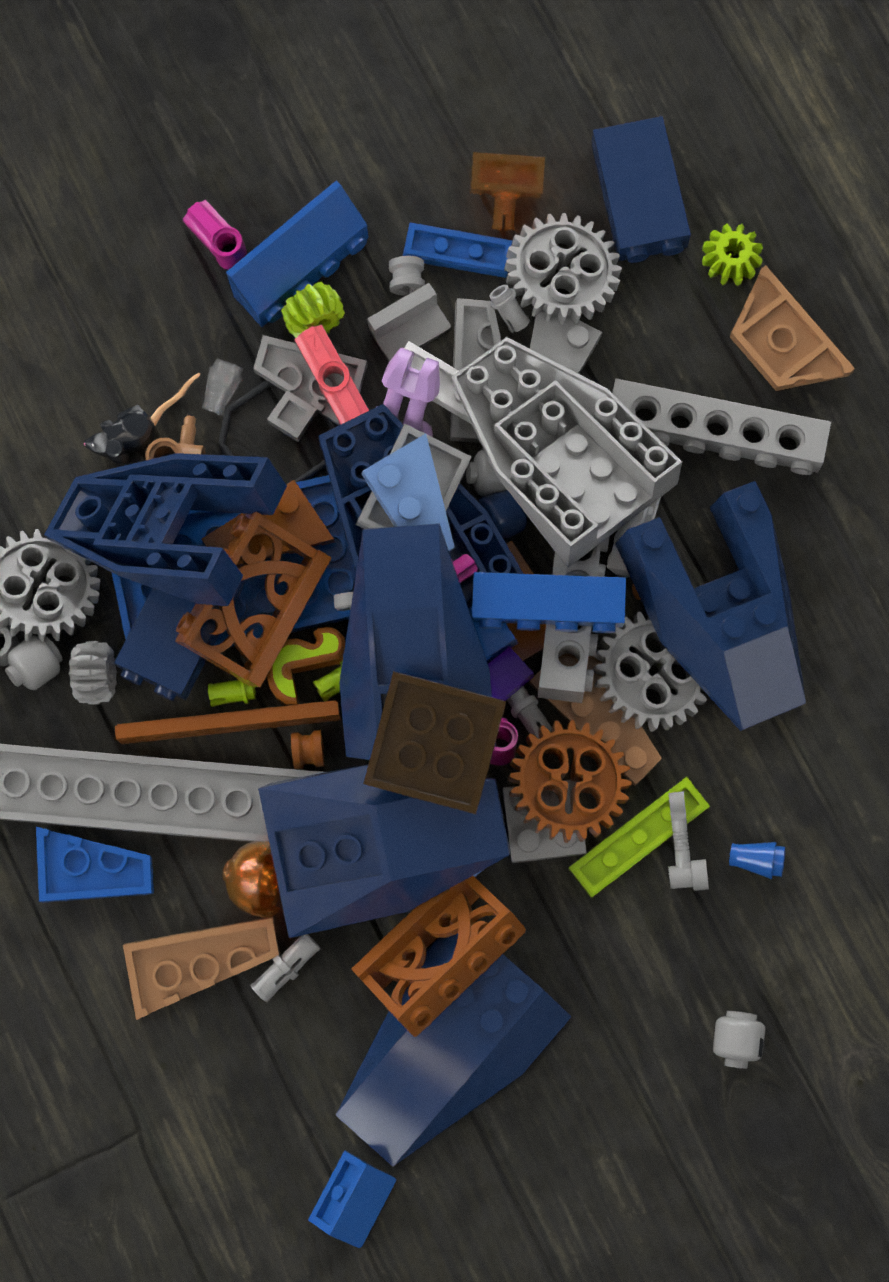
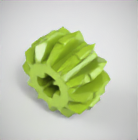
[702,223,763,286]
[281,282,345,338]

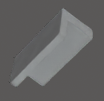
[367,283,451,362]

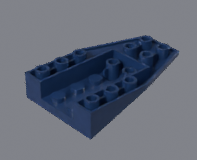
[258,764,511,938]

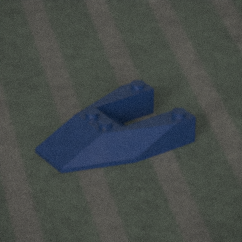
[44,453,287,606]
[615,481,806,731]

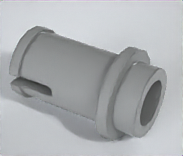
[489,285,530,333]

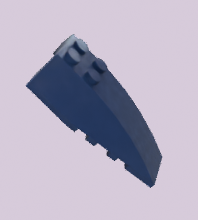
[336,924,572,1167]

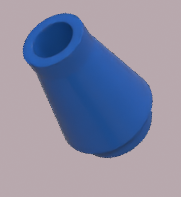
[729,842,786,879]

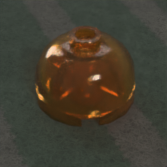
[223,841,281,918]

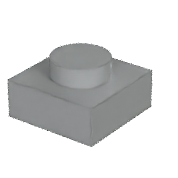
[267,390,318,442]

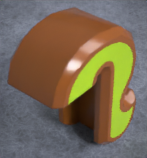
[267,627,346,706]

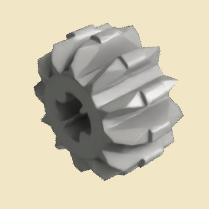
[68,641,117,704]

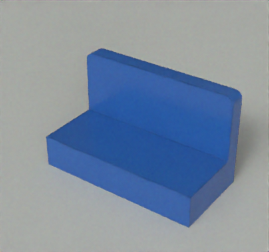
[308,1150,396,1248]

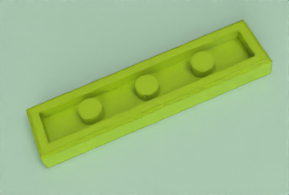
[568,777,710,898]

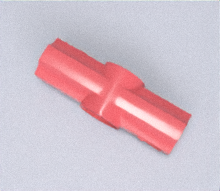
[294,325,369,425]

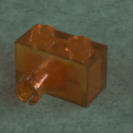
[469,152,545,231]

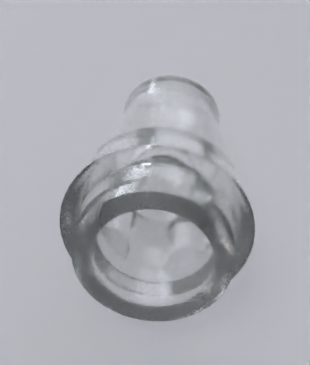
[202,359,243,415]

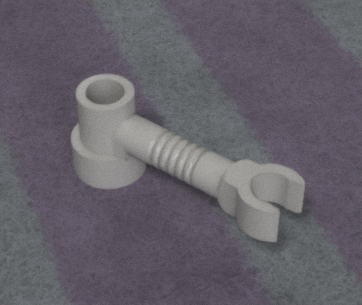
[668,791,709,891]

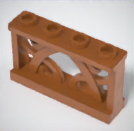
[175,512,331,687]
[351,876,526,1037]

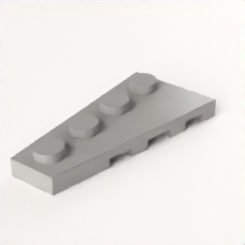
[450,298,501,443]

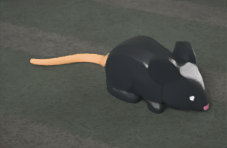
[84,373,200,464]

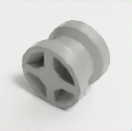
[389,256,425,296]

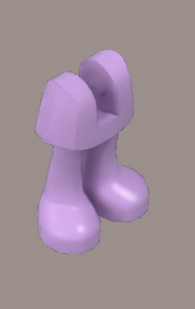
[377,348,440,437]

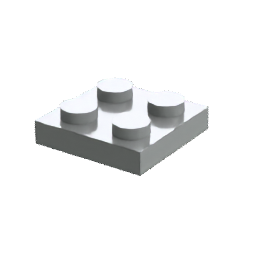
[503,780,587,863]

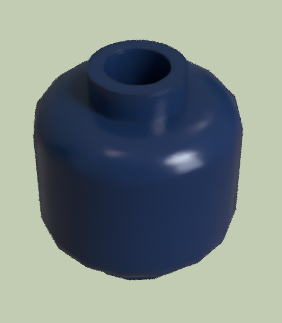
[478,490,528,539]

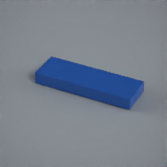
[403,222,513,278]

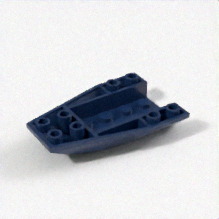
[318,404,523,608]
[339,523,496,760]

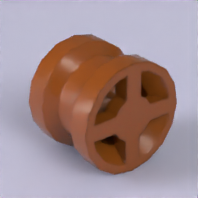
[291,730,325,770]

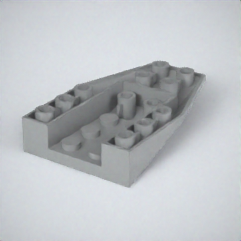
[451,337,682,567]

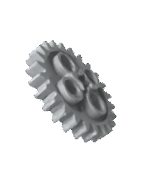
[504,213,622,325]
[0,529,100,642]
[592,612,707,732]

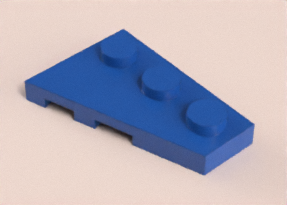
[36,827,154,903]

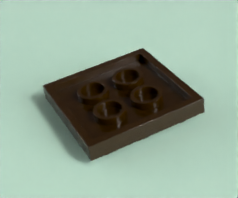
[363,671,506,814]

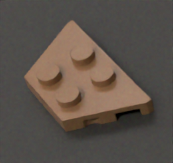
[730,265,855,391]

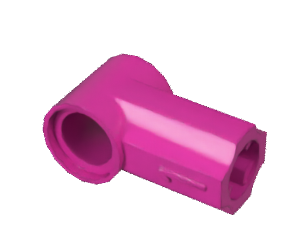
[183,200,247,270]

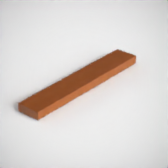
[115,700,341,744]

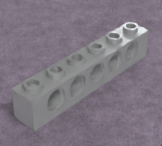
[612,379,831,475]
[538,537,609,703]

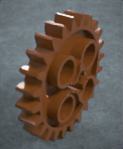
[508,720,631,843]

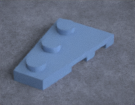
[361,433,455,552]

